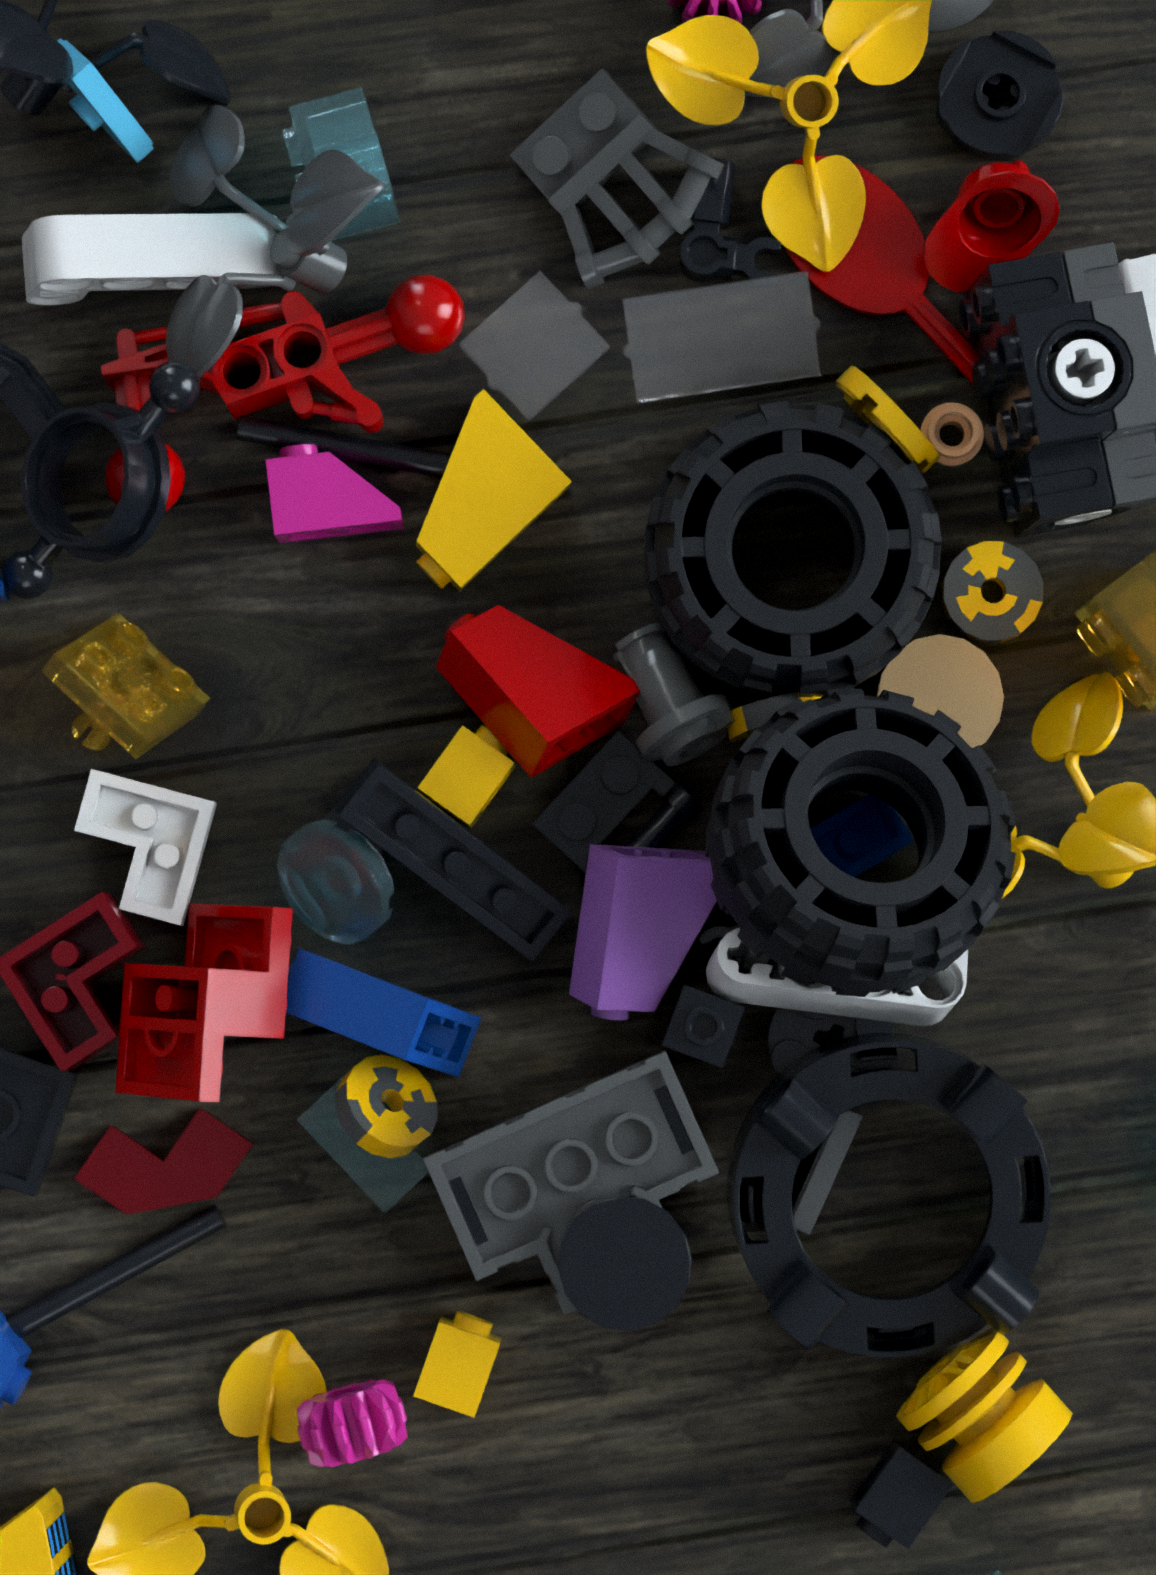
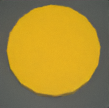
[835,366,940,473]

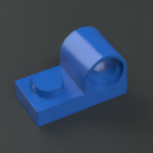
[810,794,914,877]

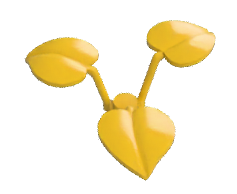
[646,0,932,272]
[1002,672,1156,899]
[87,1329,389,1575]

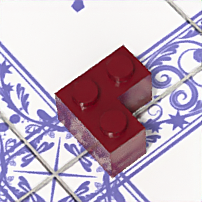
[0,892,146,1072]

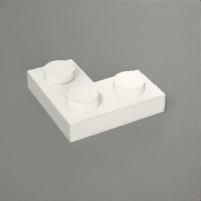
[74,769,217,926]

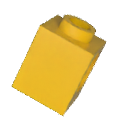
[417,725,516,828]
[413,1311,501,1418]

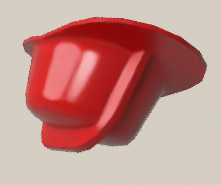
[923,159,1060,292]

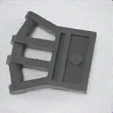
[510,68,724,289]

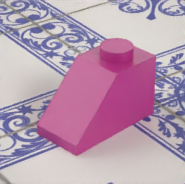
[265,444,405,544]

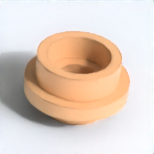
[920,402,984,467]

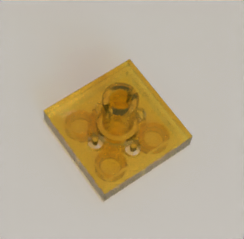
[42,612,211,759]

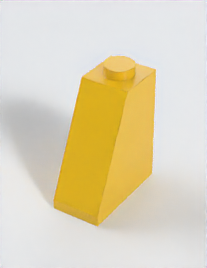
[416,389,572,592]

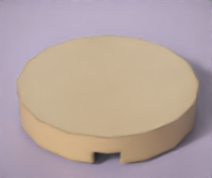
[876,634,1004,748]

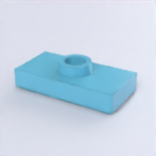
[58,38,154,163]

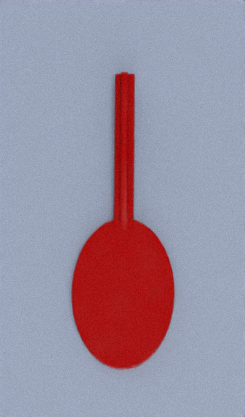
[782,155,979,385]

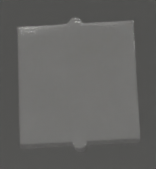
[459,271,610,422]

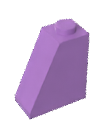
[569,844,717,1020]

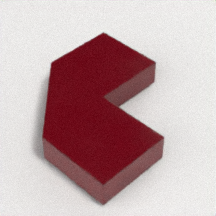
[74,1108,254,1215]

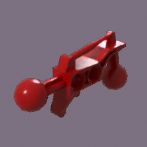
[101,275,465,512]

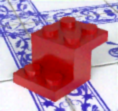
[115,903,293,1102]

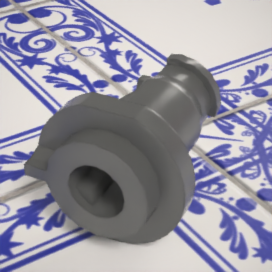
[613,622,735,766]

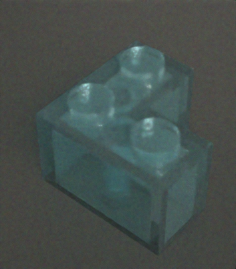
[282,87,400,241]

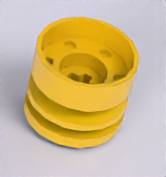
[896,1328,1073,1503]

